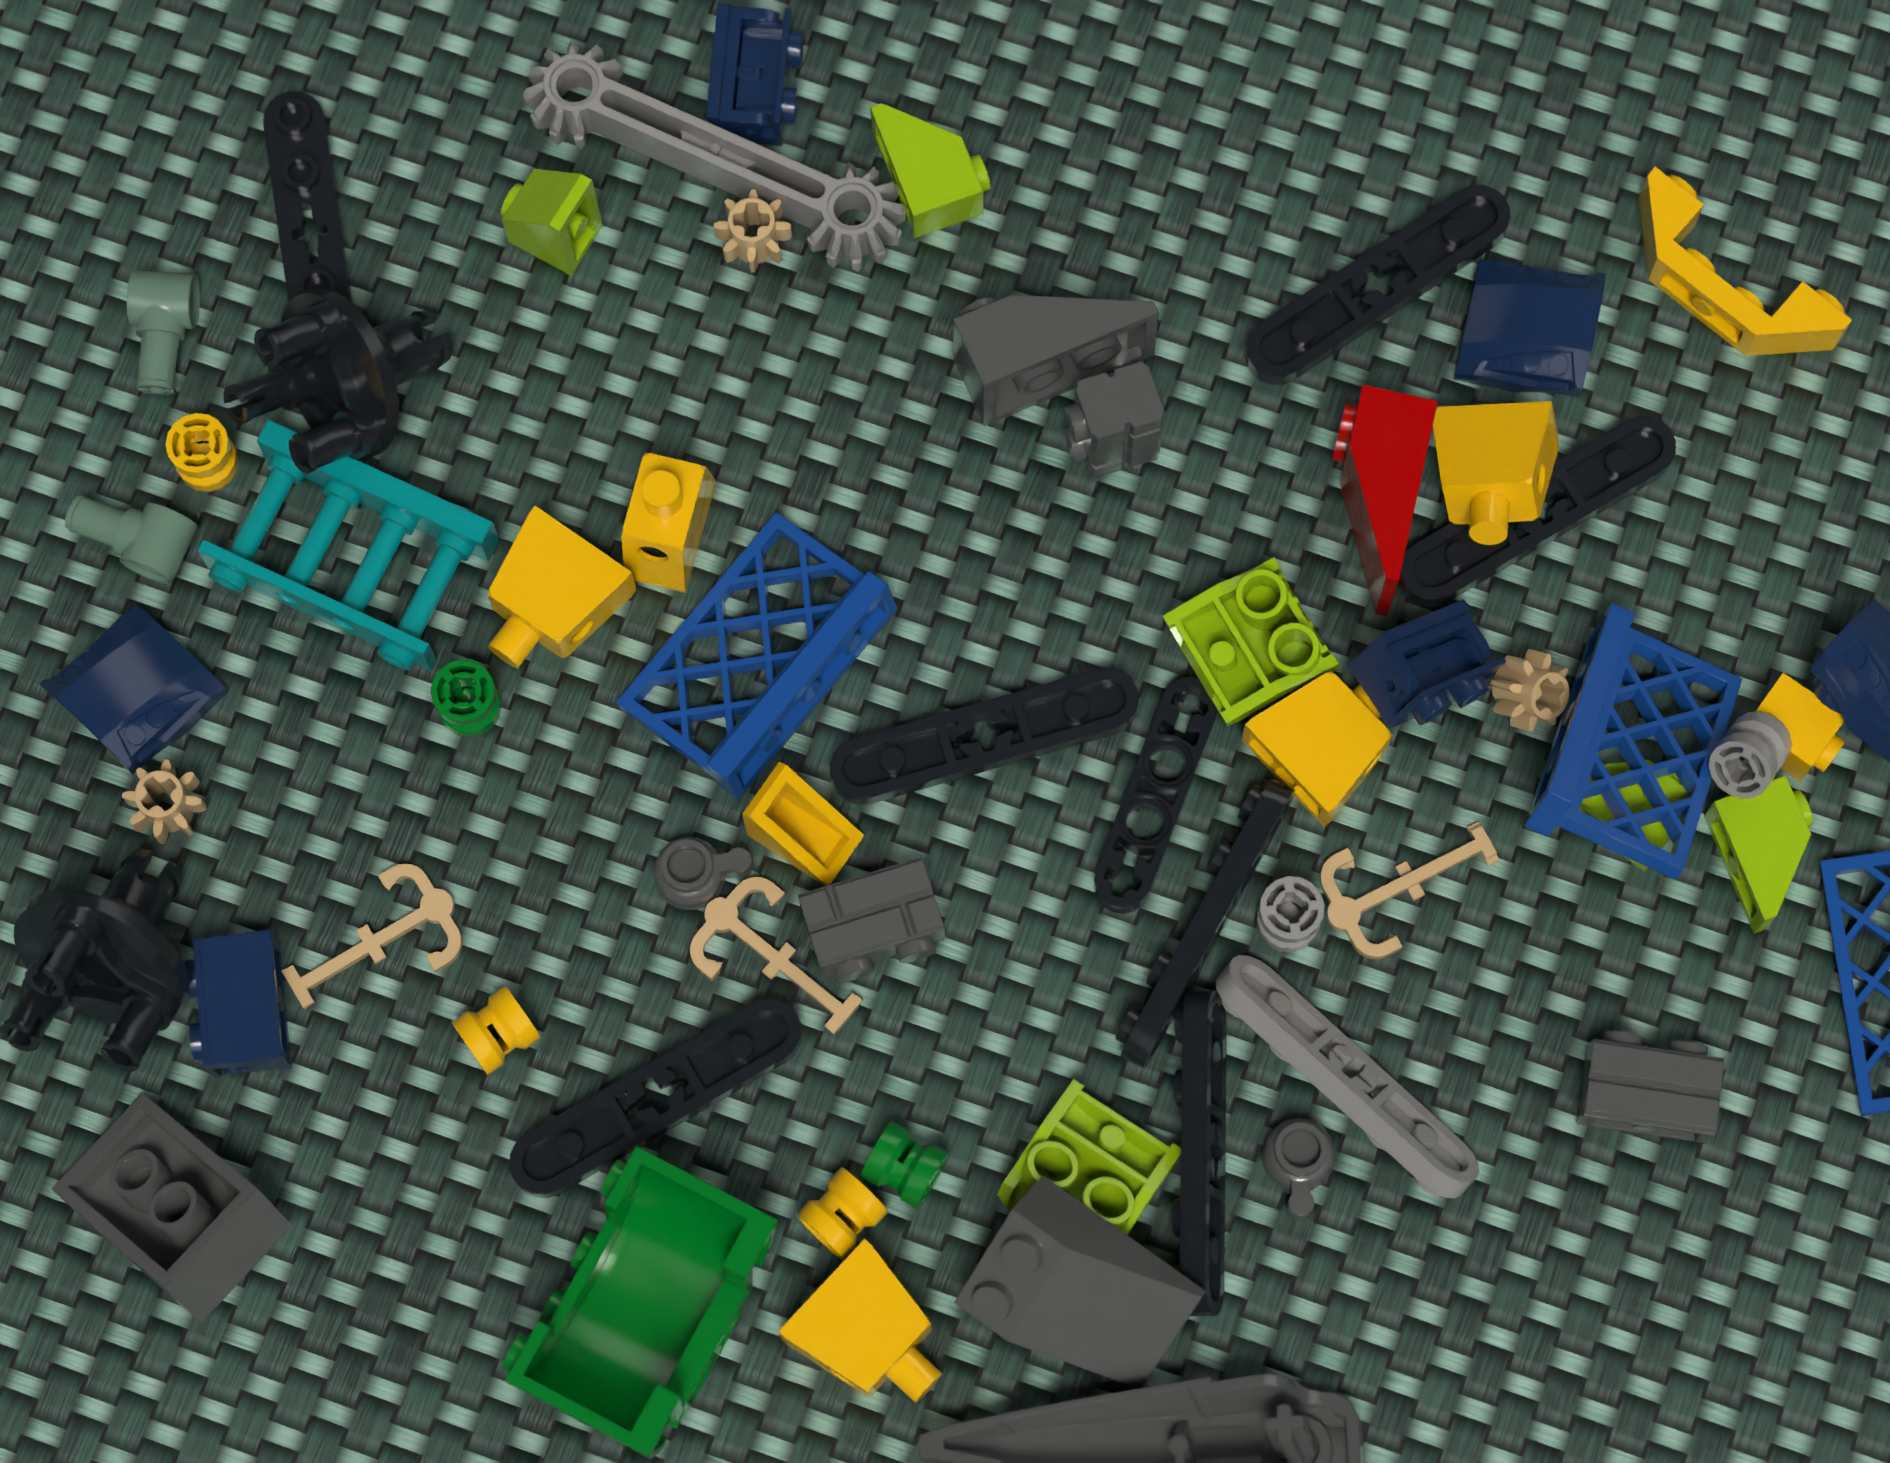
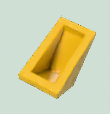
[742,762,865,886]

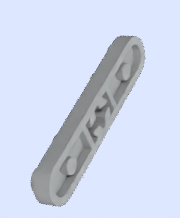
[1216,955,1479,1198]

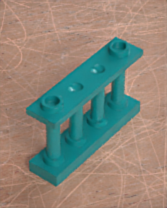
[197,420,500,672]

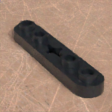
[263,91,353,303]
[1246,185,1510,385]
[1398,416,1676,607]
[830,668,1139,805]
[1115,779,1295,1069]
[1172,990,1227,1317]
[509,999,802,1198]

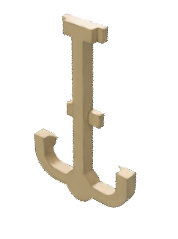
[1320,822,1500,959]
[282,864,462,1009]
[690,877,863,1035]

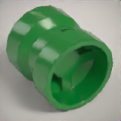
[431,660,502,737]
[860,1120,949,1210]

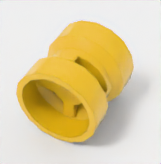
[165,413,239,492]
[451,985,541,1075]
[796,1167,888,1260]

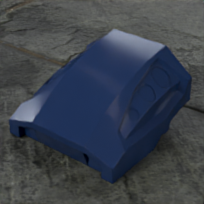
[1454,260,1606,397]
[1810,599,1890,762]
[40,605,228,775]

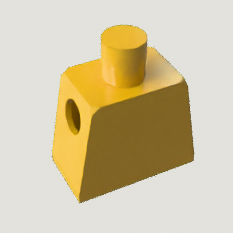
[1433,401,1559,545]
[621,453,716,593]
[487,506,637,669]
[1241,671,1392,827]
[778,1239,942,1403]

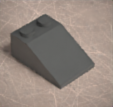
[953,295,1159,426]
[52,1093,292,1323]
[954,1175,1206,1389]

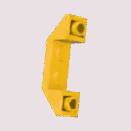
[1638,166,1852,356]

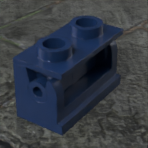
[706,3,804,146]
[1348,599,1506,728]
[184,930,292,1078]

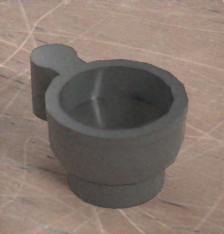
[654,837,753,910]
[1261,1118,1335,1221]

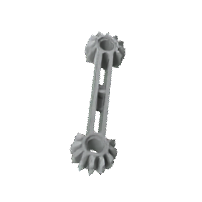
[524,40,906,272]

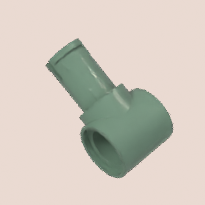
[127,270,200,395]
[65,495,198,585]

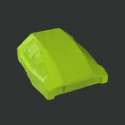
[1163,557,1340,726]
[997,1079,1181,1235]

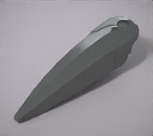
[919,1374,1365,1463]

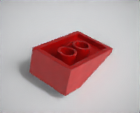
[1332,385,1438,617]

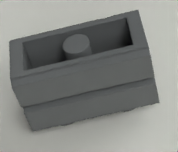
[1064,361,1164,478]
[798,857,945,982]
[1577,1031,1724,1144]

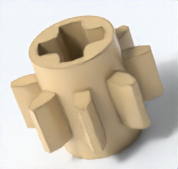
[714,189,792,272]
[1490,649,1570,732]
[122,759,207,844]

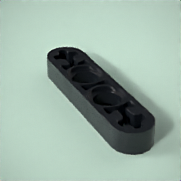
[1093,677,1217,914]

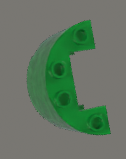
[502,1146,778,1459]

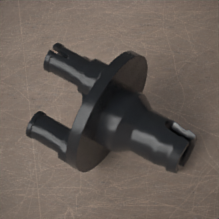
[223,288,452,474]
[0,849,189,1072]

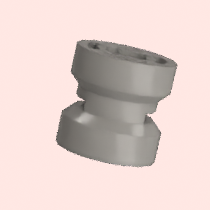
[1709,712,1792,798]
[1256,876,1325,953]

